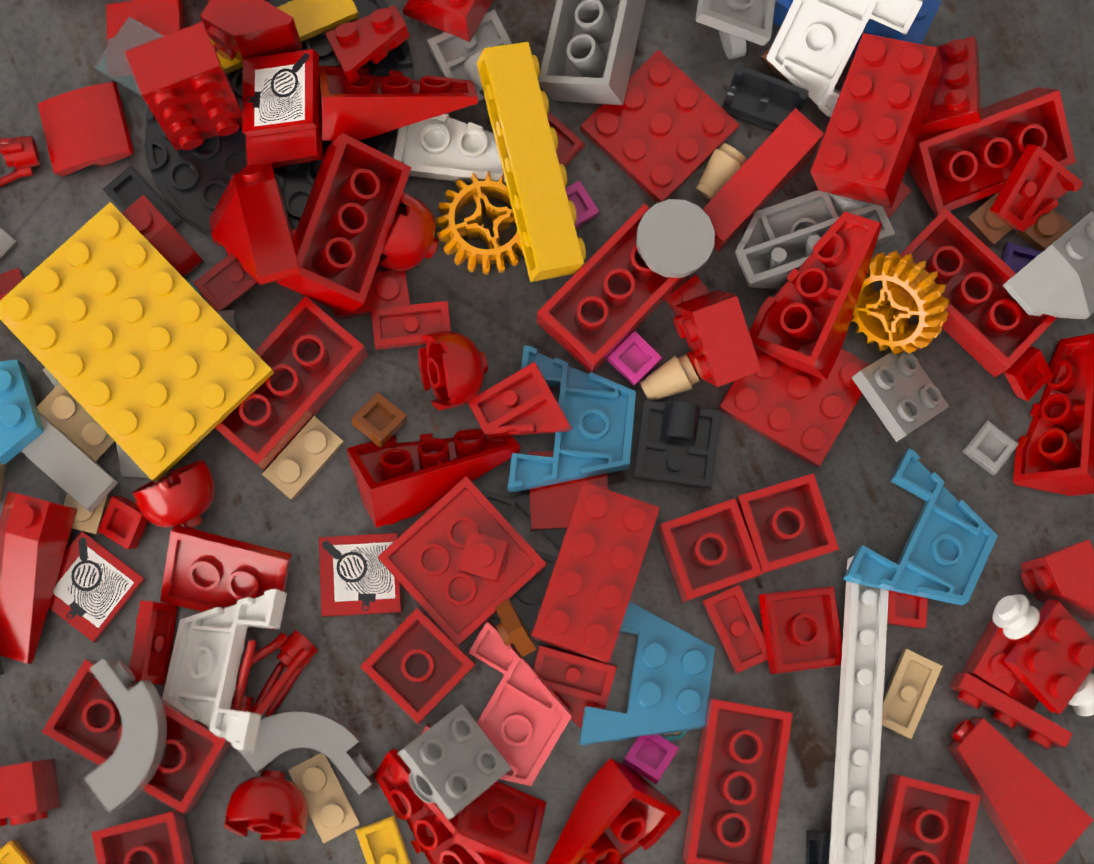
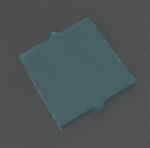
[94,17,163,96]

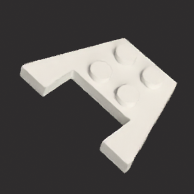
[766,0,923,117]
[162,589,287,753]

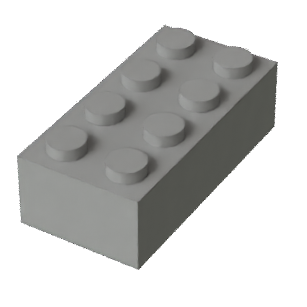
[538,0,646,105]

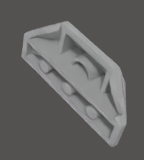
[735,190,895,289]
[1003,211,1094,319]

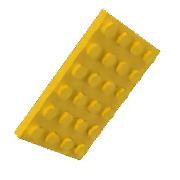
[0,202,274,482]

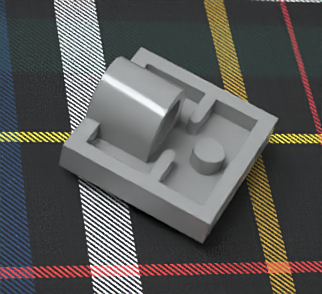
[427,10,512,110]
[851,350,950,442]
[398,704,512,820]

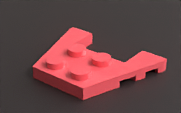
[422,620,572,786]

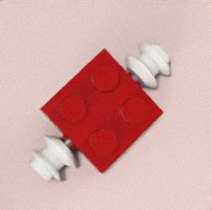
[993,594,1094,716]

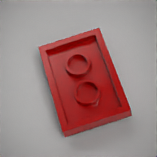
[160,525,292,631]

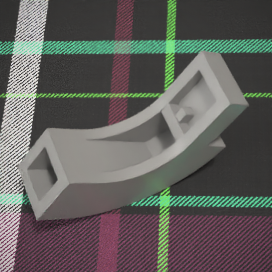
[84,658,167,812]
[239,711,375,795]

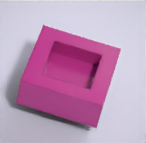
[565,180,599,229]
[607,331,662,387]
[623,735,679,785]

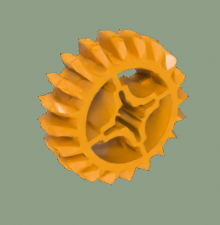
[436,171,524,275]
[851,250,950,355]

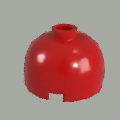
[378,192,439,271]
[418,331,488,411]
[132,459,215,528]
[224,770,308,841]

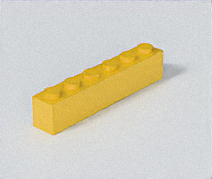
[476,42,586,282]

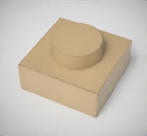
[64,493,111,536]

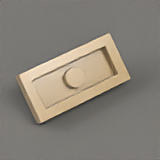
[37,383,115,461]
[262,416,345,501]
[882,649,943,739]
[287,753,361,844]

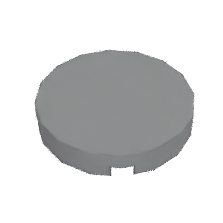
[636,199,715,278]

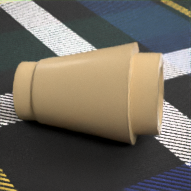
[695,143,747,201]
[639,354,700,401]

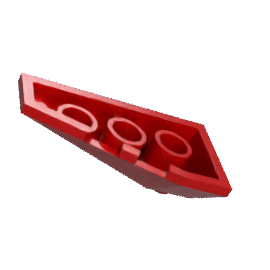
[319,66,478,142]
[209,163,301,285]
[749,211,882,380]
[1013,333,1094,496]
[346,428,520,528]
[0,491,77,664]
[374,749,504,864]
[546,758,682,864]

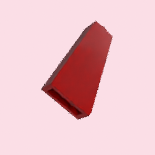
[702,108,824,252]
[947,718,1093,864]

